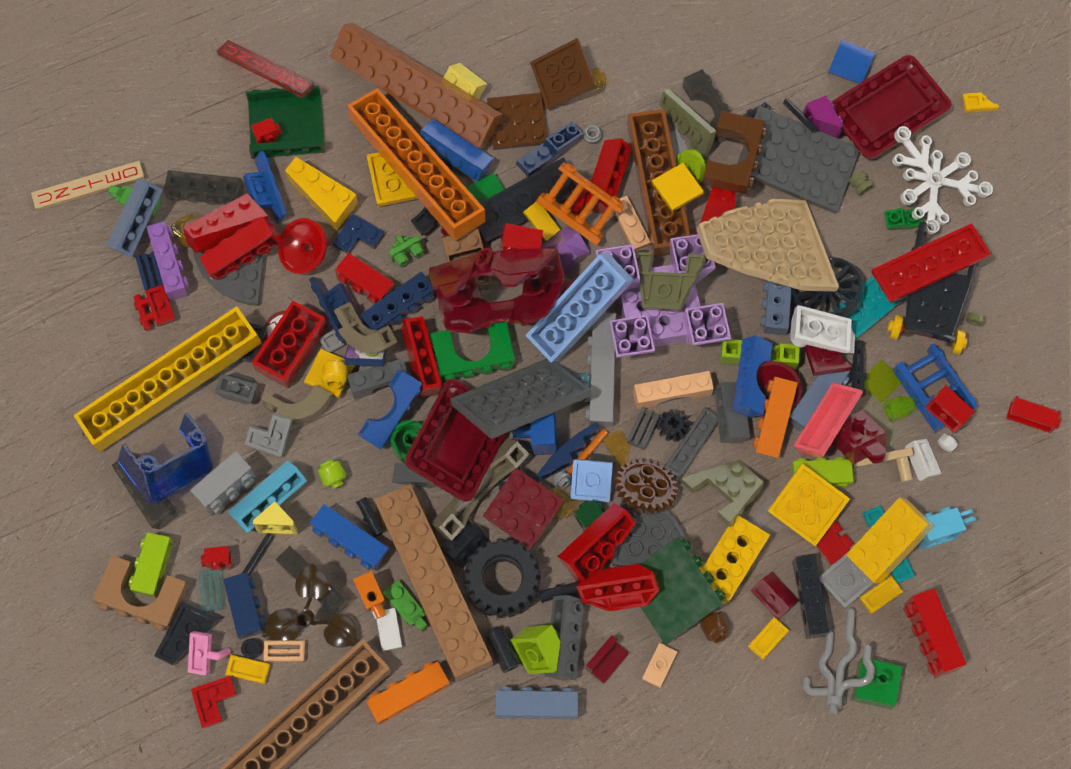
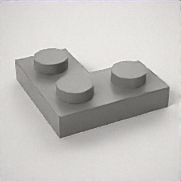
[245,413,293,457]

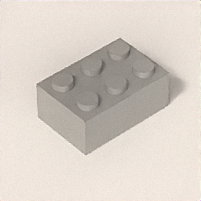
[190,451,256,517]

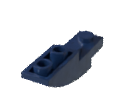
[516,121,584,177]

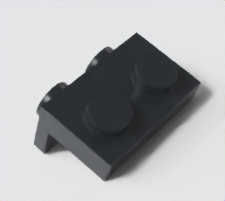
[440,520,488,568]

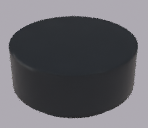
[241,638,262,660]

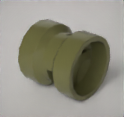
[848,170,874,196]

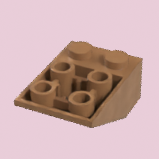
[440,228,492,287]

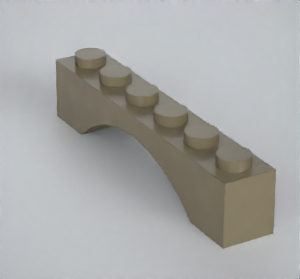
[430,439,529,541]

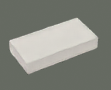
[377,608,402,652]

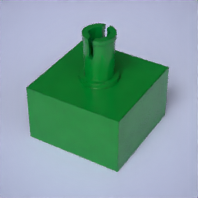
[851,657,902,710]

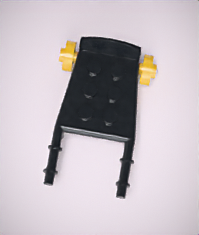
[887,222,982,355]

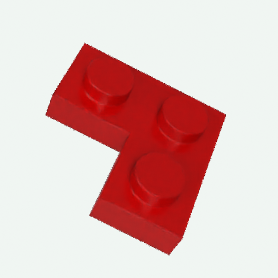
[191,676,236,729]

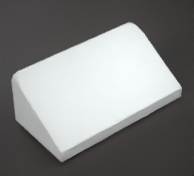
[905,439,942,481]

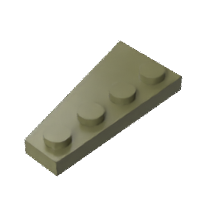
[659,89,717,160]

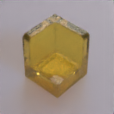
[590,67,607,91]

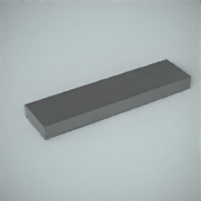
[663,407,718,480]

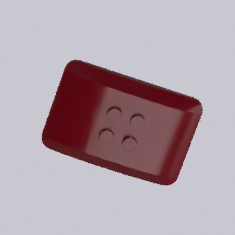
[832,55,951,159]
[405,379,506,502]

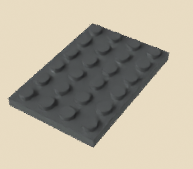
[737,105,859,214]
[451,358,591,439]

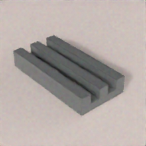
[626,407,660,450]

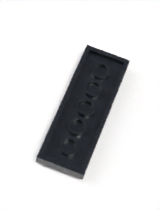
[477,157,578,243]

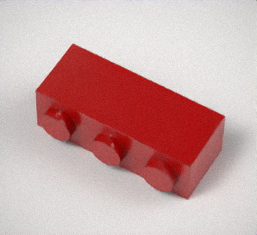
[335,252,395,304]

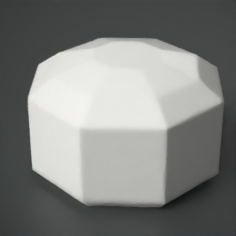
[938,434,958,453]

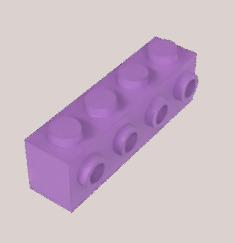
[146,221,189,301]

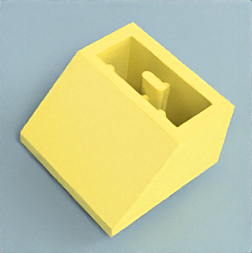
[443,63,487,99]

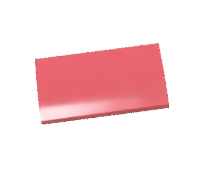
[793,383,863,457]

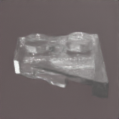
[746,496,789,534]

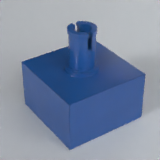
[512,412,558,456]

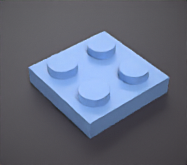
[571,459,613,502]

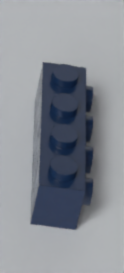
[360,272,436,330]

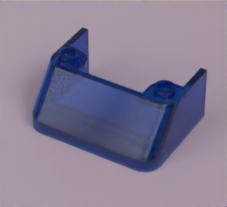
[117,412,213,503]

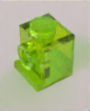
[882,396,915,423]

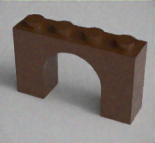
[703,111,767,194]

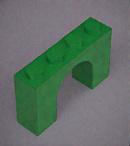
[431,321,515,382]

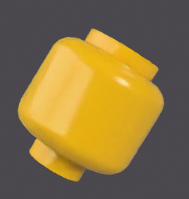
[321,359,348,389]

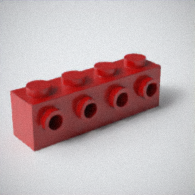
[584,138,632,213]
[401,316,442,398]

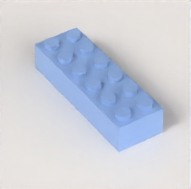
[525,253,634,363]

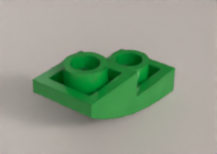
[884,208,923,230]

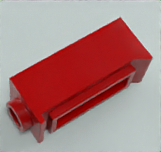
[1006,396,1061,433]

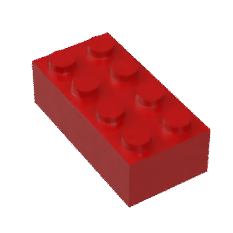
[252,300,327,388]
[903,588,967,679]

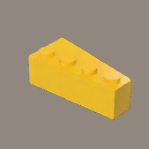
[285,157,358,231]

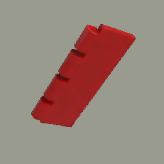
[816,519,854,565]

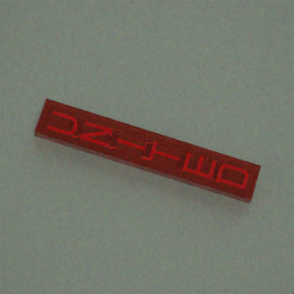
[217,40,314,98]

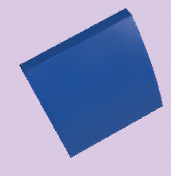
[828,40,875,84]

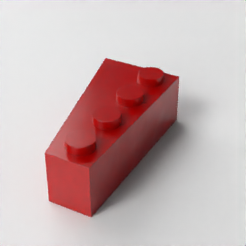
[199,216,285,280]

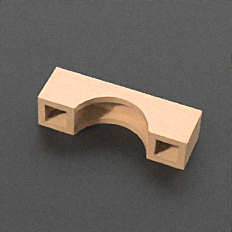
[633,371,714,410]

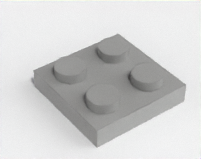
[819,553,874,610]

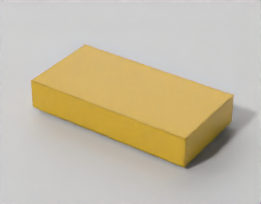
[523,202,560,242]
[859,576,903,615]
[748,617,789,661]
[225,655,270,685]

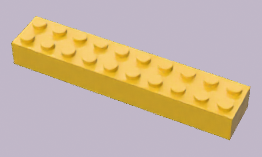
[73,306,262,452]

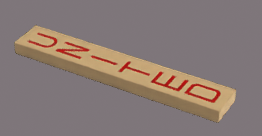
[31,161,145,211]

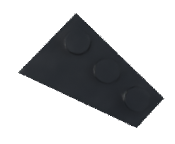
[154,602,219,665]

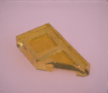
[602,430,629,467]

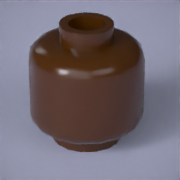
[700,612,730,643]

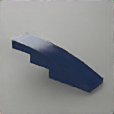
[537,422,599,483]

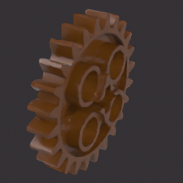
[614,458,678,514]

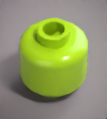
[317,459,346,489]

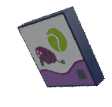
[344,344,387,366]

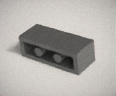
[714,382,750,444]

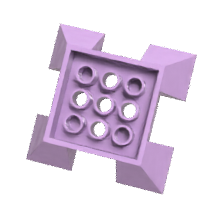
[595,234,731,358]

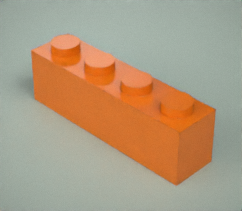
[752,377,798,458]
[366,661,450,725]

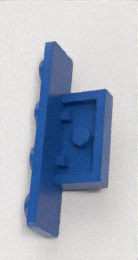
[243,151,286,223]

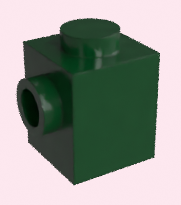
[574,499,605,531]

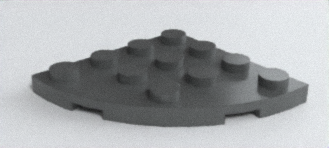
[192,250,265,306]
[612,497,686,567]

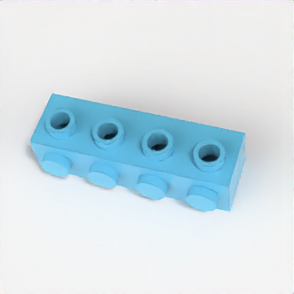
[228,460,307,533]

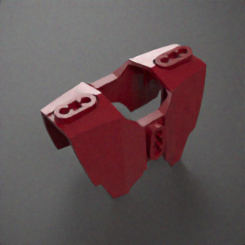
[429,248,565,334]

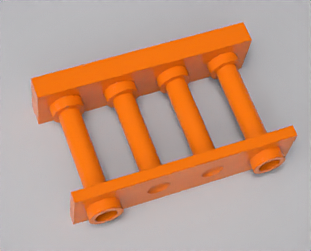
[536,163,624,246]

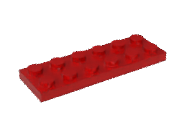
[871,223,991,303]

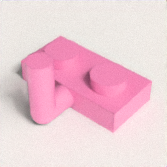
[188,631,231,676]

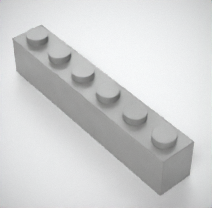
[585,312,616,428]

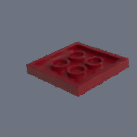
[482,468,565,550]

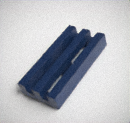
[135,251,164,291]

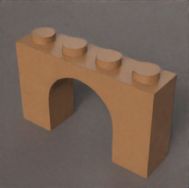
[93,555,189,631]

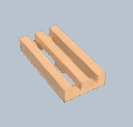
[264,641,305,662]

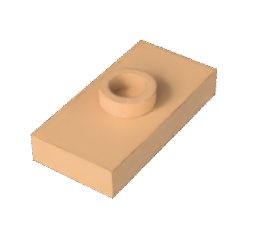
[642,643,677,689]

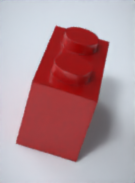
[925,385,975,433]

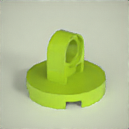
[675,149,708,184]

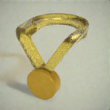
[170,213,195,247]

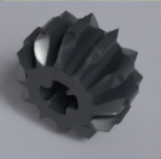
[656,409,690,442]

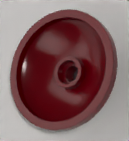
[756,361,802,417]

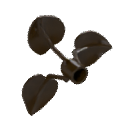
[262,564,358,648]

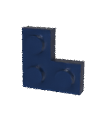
[332,214,384,254]

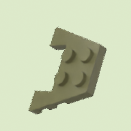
[635,252,707,311]
[681,460,764,527]

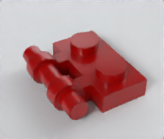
[133,285,176,331]

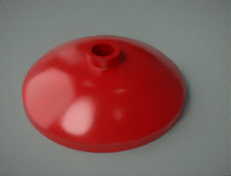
[278,218,327,274]

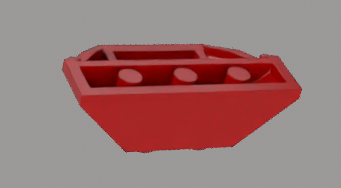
[577,564,659,612]

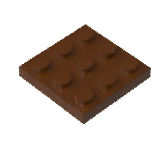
[530,38,597,111]
[487,93,547,150]

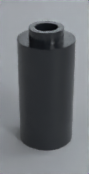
[486,626,521,673]

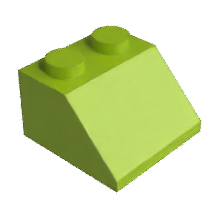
[511,625,561,674]

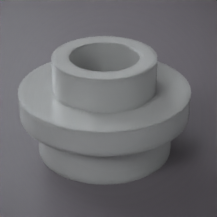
[583,125,601,143]
[553,471,572,489]

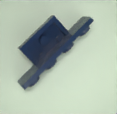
[309,277,359,343]

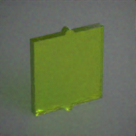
[865,359,901,403]

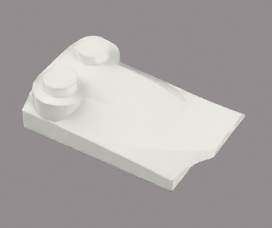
[790,305,855,354]

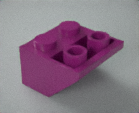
[802,95,843,138]

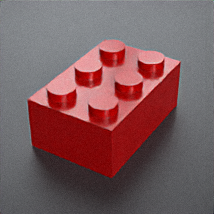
[499,223,543,250]

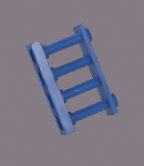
[892,343,977,434]

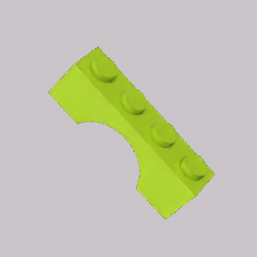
[719,339,799,371]

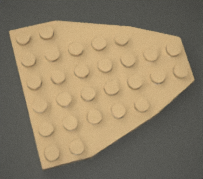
[697,199,839,291]

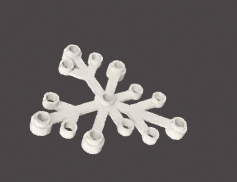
[892,126,993,235]

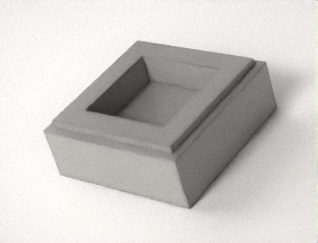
[318,330,345,353]

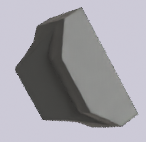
[214,372,258,404]

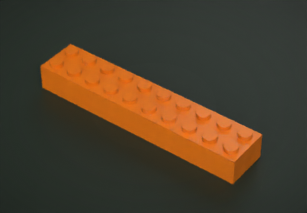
[347,88,486,241]

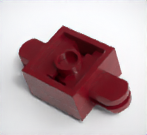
[832,410,886,464]

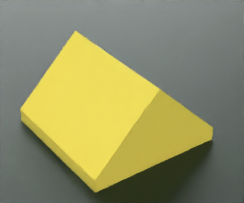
[253,501,298,535]

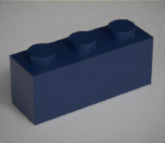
[223,572,265,640]

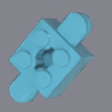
[918,507,977,550]

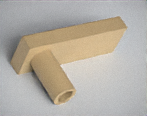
[852,447,913,482]

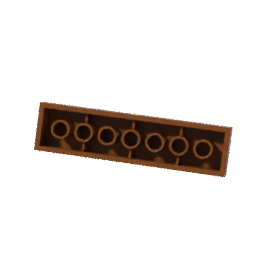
[627,109,690,257]

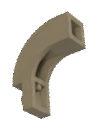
[334,302,397,353]
[262,385,333,425]

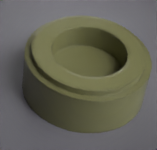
[966,312,986,326]

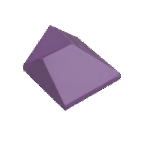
[540,227,590,274]

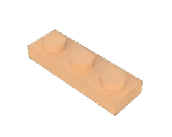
[614,196,651,251]

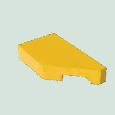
[962,93,999,113]

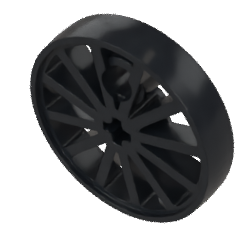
[791,256,864,318]

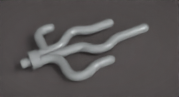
[802,608,875,716]

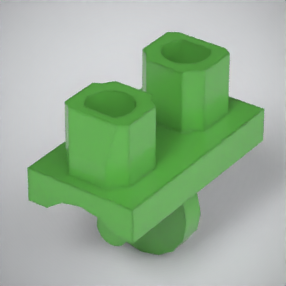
[389,234,424,268]

